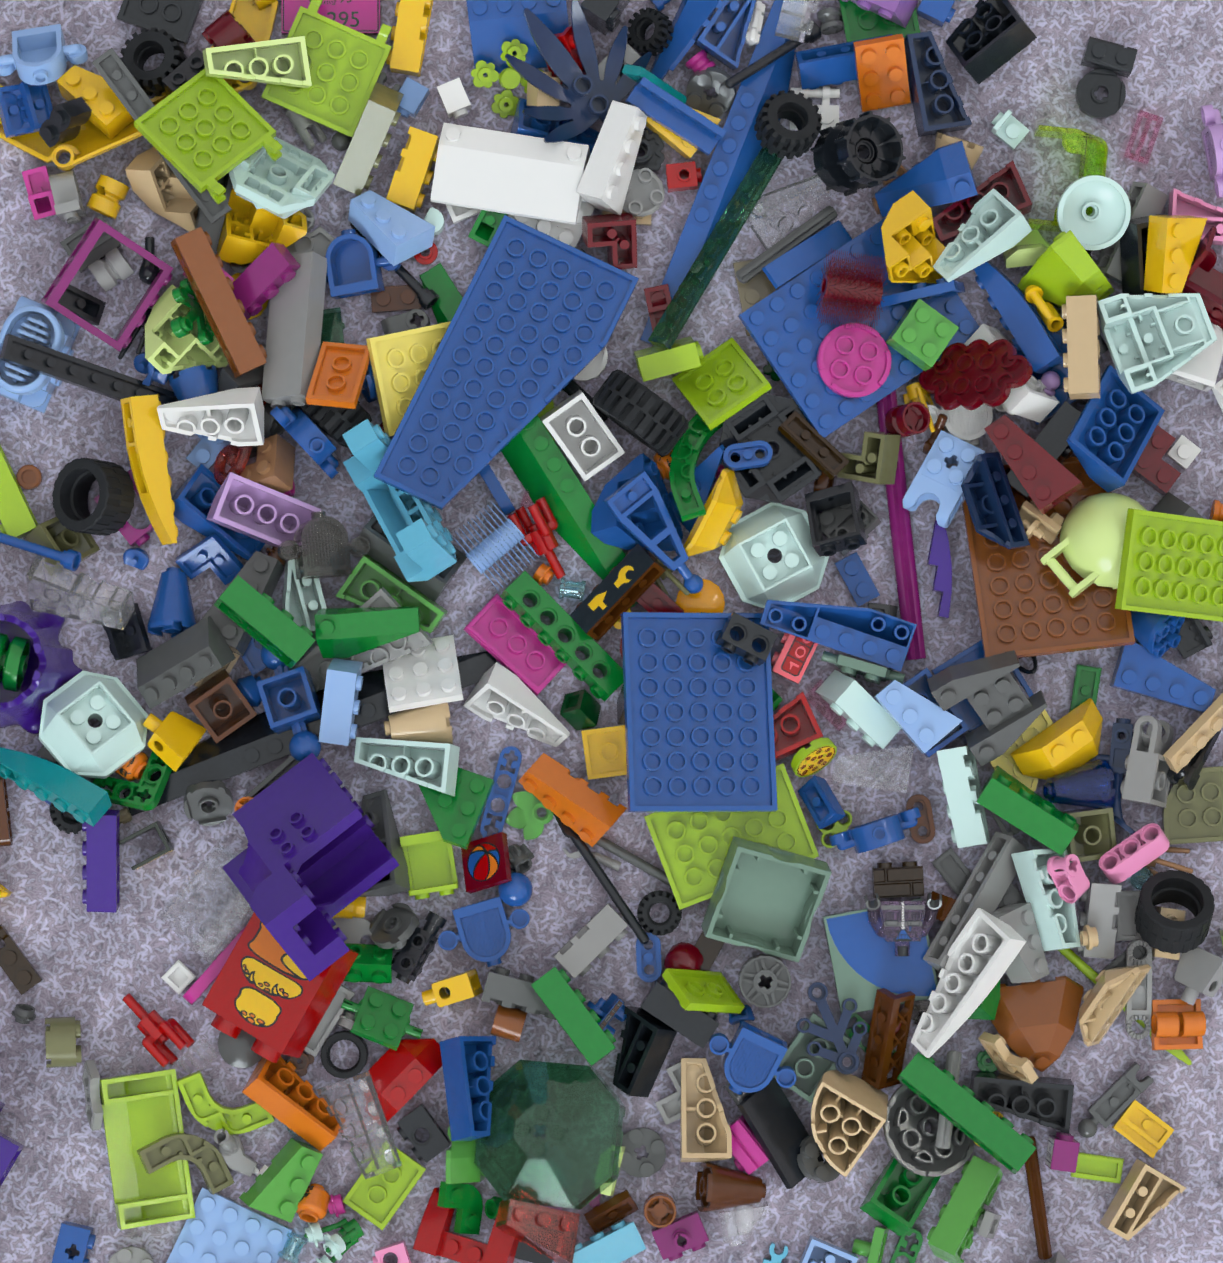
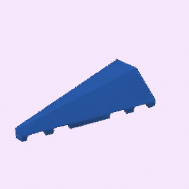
[650,0,724,80]

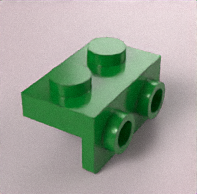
[344,943,393,984]

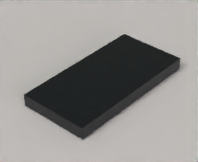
[737,1077,824,1189]

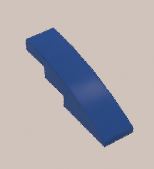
[762,220,852,289]

